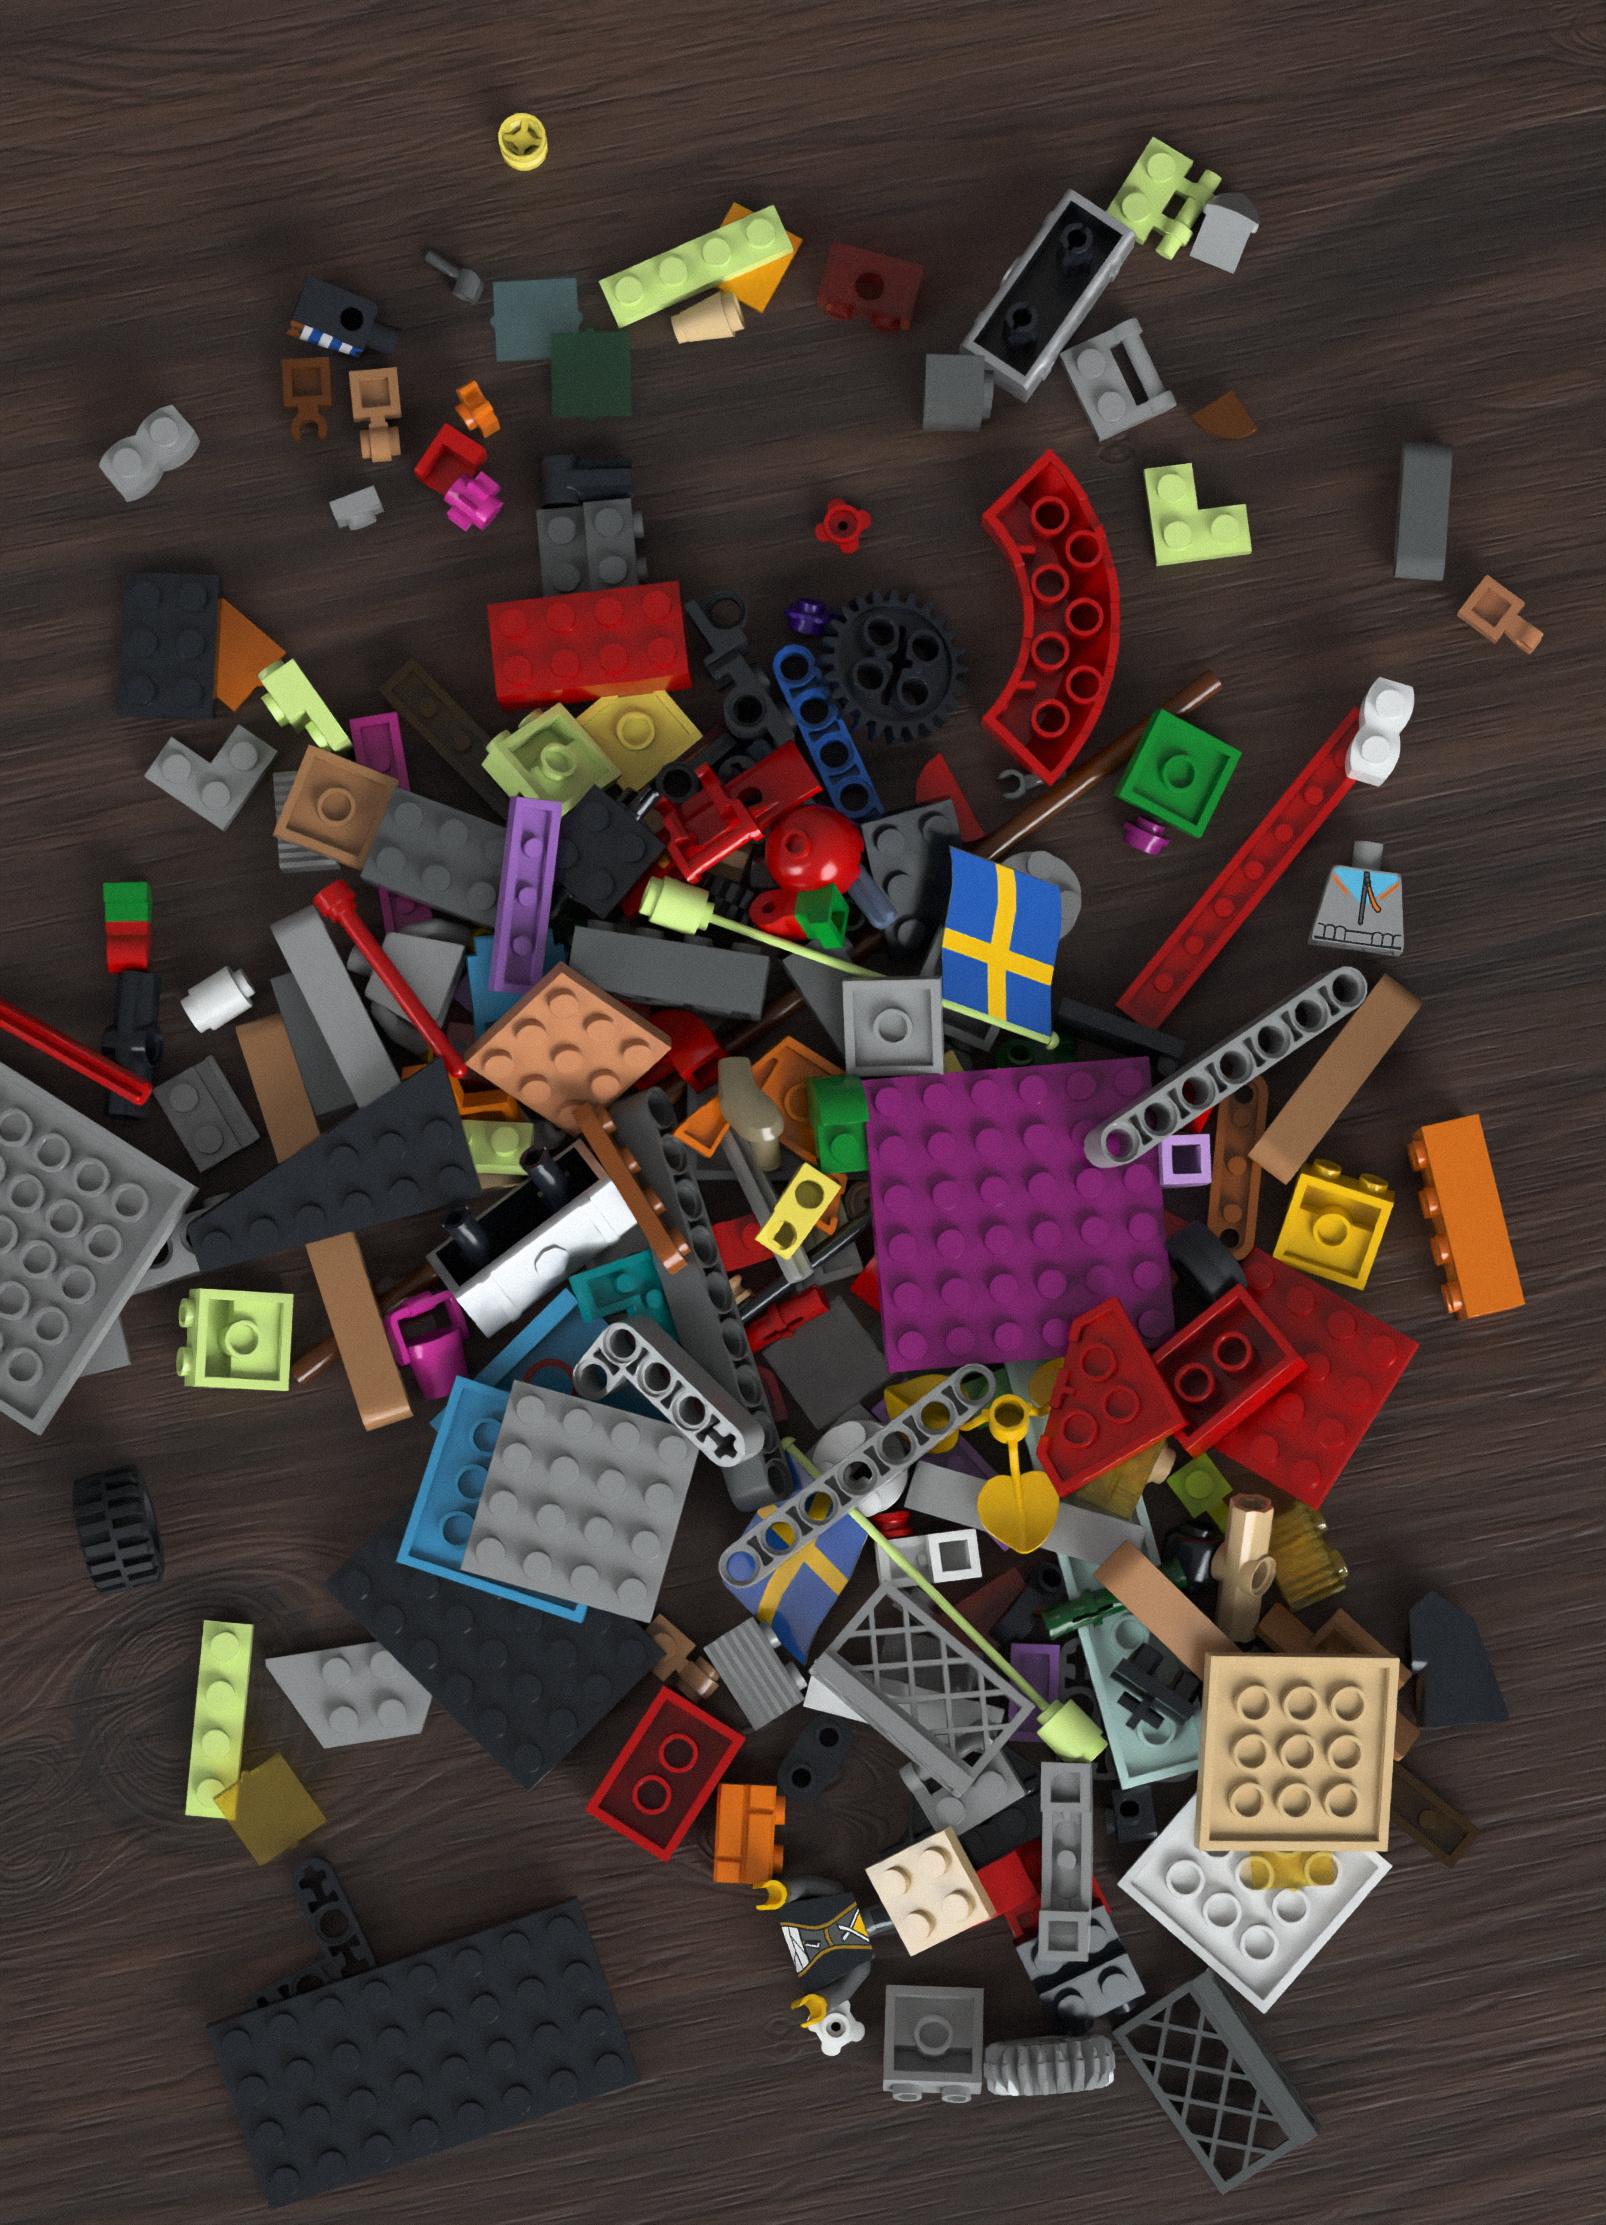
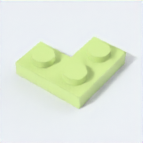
[1143,463,1252,566]

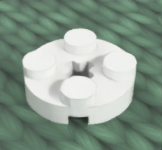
[812,1419,910,1517]

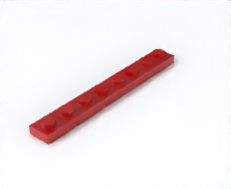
[1114,706,1360,1030]

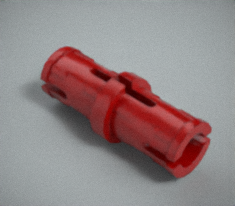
[743,1283,831,1354]

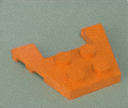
[670,1036,848,1236]

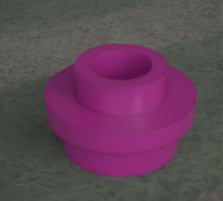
[1123,815,1170,855]

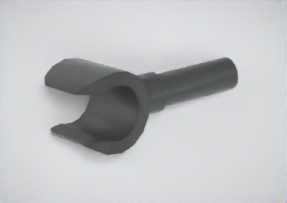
[425,250,484,304]
[998,769,1067,800]

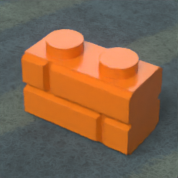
[713,1782,786,1884]

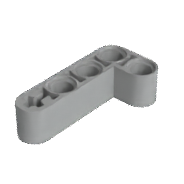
[572,1314,765,1467]

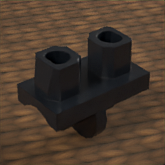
[1109,1642,1203,1730]

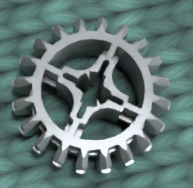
[983,2034,1116,2096]

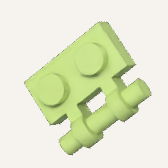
[1106,137,1222,260]

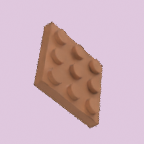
[464,961,672,1138]

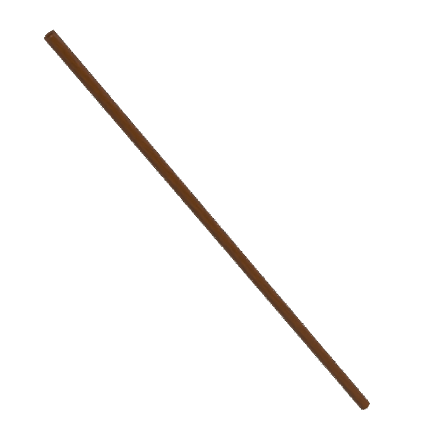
[290,669,1223,1386]

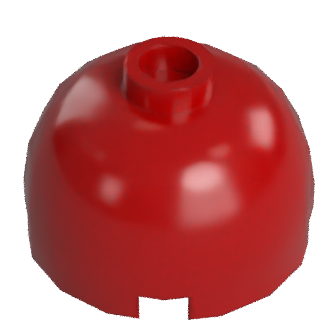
[765,804,864,895]

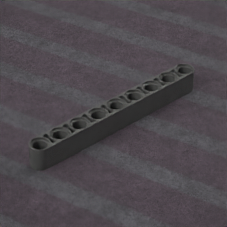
[609,1086,793,1512]

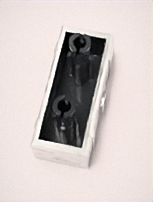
[959,189,1136,403]
[425,1139,638,1338]

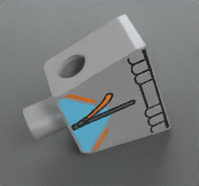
[1308,841,1404,957]

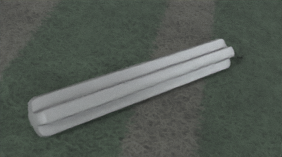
[720,1125,813,1284]

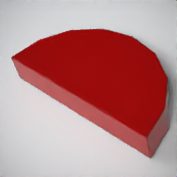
[915,753,985,844]

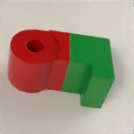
[103,882,152,974]
[749,883,850,949]

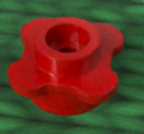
[815,498,871,554]

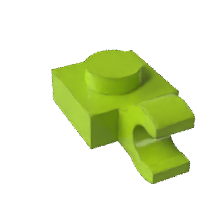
[1165,1452,1233,1537]

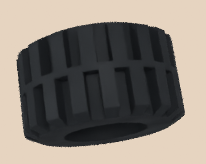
[72,1464,165,1596]

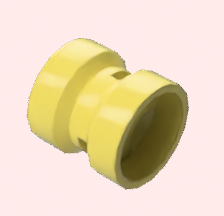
[498,113,548,171]

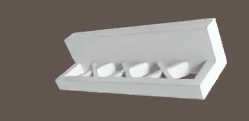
[803,1659,1005,1754]

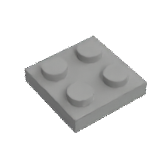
[842,975,945,1077]

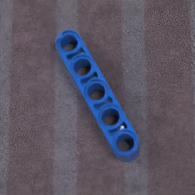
[773,644,885,866]

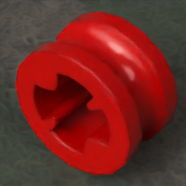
[868,1510,914,1540]

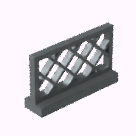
[1112,1965,1321,2195]

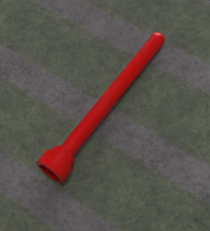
[312,879,467,1079]

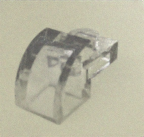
[878,1626,984,1701]

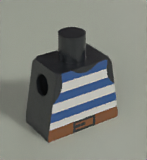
[286,275,401,359]

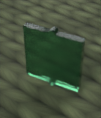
[551,327,631,421]

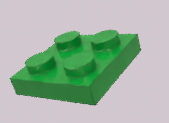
[1113,709,1242,839]

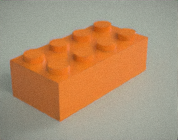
[1407,1114,1525,1321]

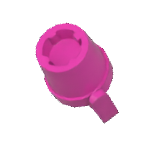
[383,1290,470,1400]

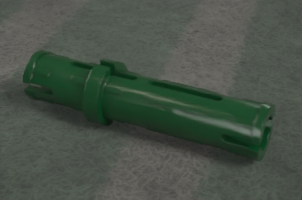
[1040,1557,1188,1640]

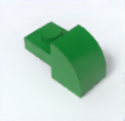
[805,1074,869,1174]

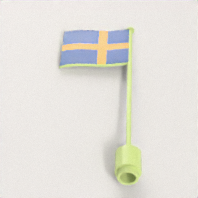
[639,846,1061,1050]
[723,1437,1108,1763]

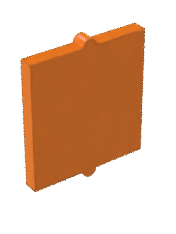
[217,598,287,712]

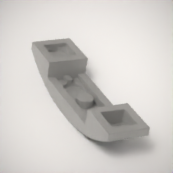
[1038,1761,1093,1962]

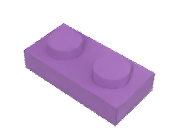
[1007,1643,1060,1742]

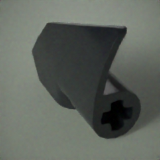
[1404,1590,1509,1727]

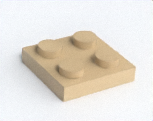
[865,1825,997,1956]

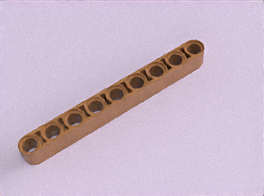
[235,1012,414,1432]

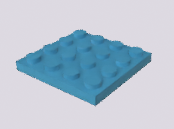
[396,1375,588,1623]

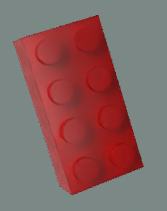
[487,581,694,712]

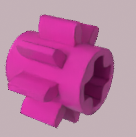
[444,471,504,532]

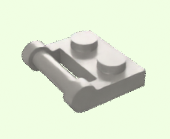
[1059,318,1177,442]
[899,1719,1029,1837]

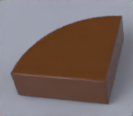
[1191,390,1258,439]

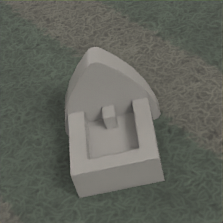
[1190,193,1260,274]

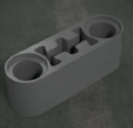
[1393,440,1453,581]

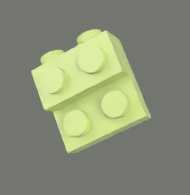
[258,659,355,758]
[481,702,623,820]
[176,1288,294,1391]

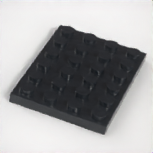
[323,1488,667,1793]

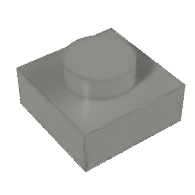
[329,485,384,530]

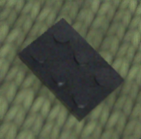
[117,572,223,720]
[856,795,964,961]

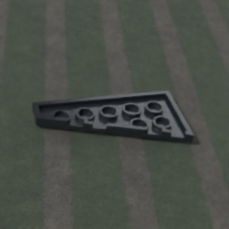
[187,1054,483,1273]

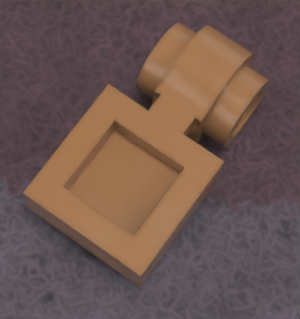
[349,367,402,463]
[644,1613,721,1704]

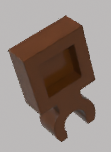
[281,357,333,443]

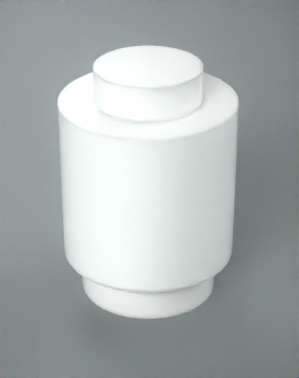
[181,966,256,1033]

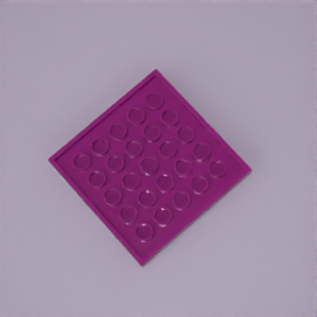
[861,1056,1176,1373]

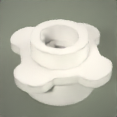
[807,2000,865,2056]

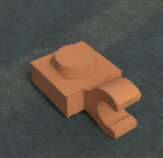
[1457,575,1544,655]

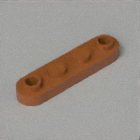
[1206,1072,1269,1261]
[572,1101,692,1275]

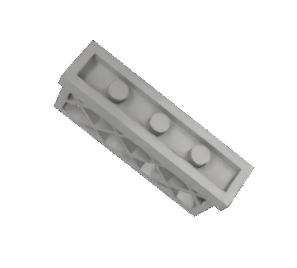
[808,1579,1036,1799]

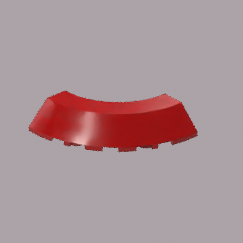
[980,448,1121,787]

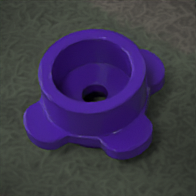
[784,598,835,635]

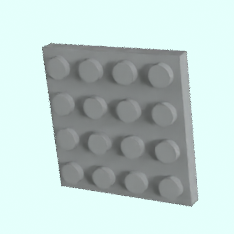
[460,1380,703,1623]

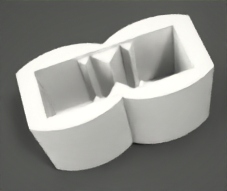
[1345,677,1414,787]

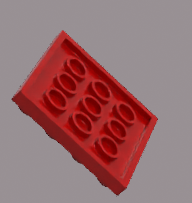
[1211,1245,1419,1511]

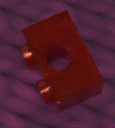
[817,241,925,333]

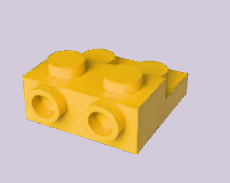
[1272,1159,1395,1290]

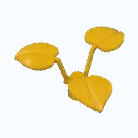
[884,1357,1065,1554]

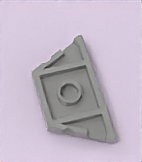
[265,1641,433,1749]

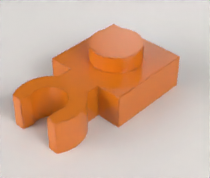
[454,379,501,439]

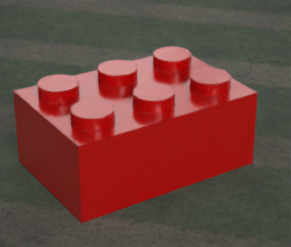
[1151,1283,1309,1459]
[584,1684,747,1863]

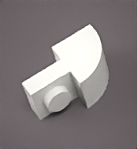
[874,1528,982,1588]

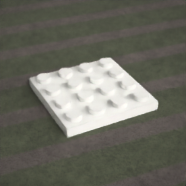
[1116,1790,1392,2014]

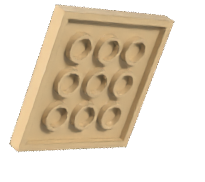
[1194,1652,1400,1851]

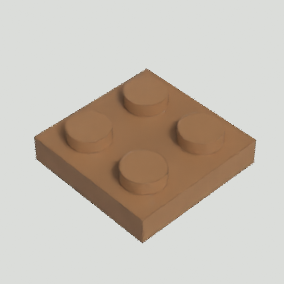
[273,744,399,871]

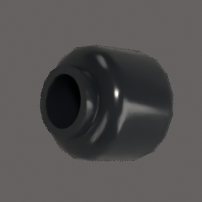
[1160,1519,1225,1594]

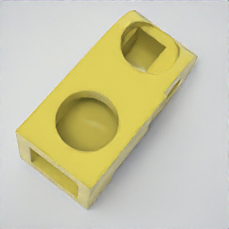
[755,1162,842,1261]

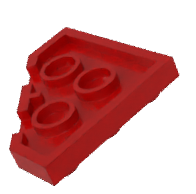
[1035,1295,1189,1498]

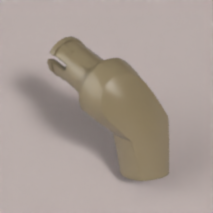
[718,1057,785,1172]

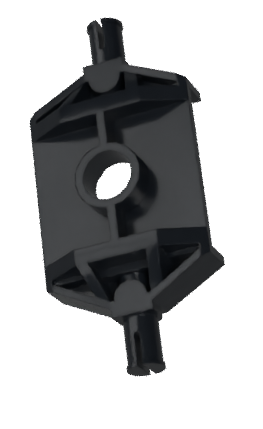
[879,1743,1064,1869]

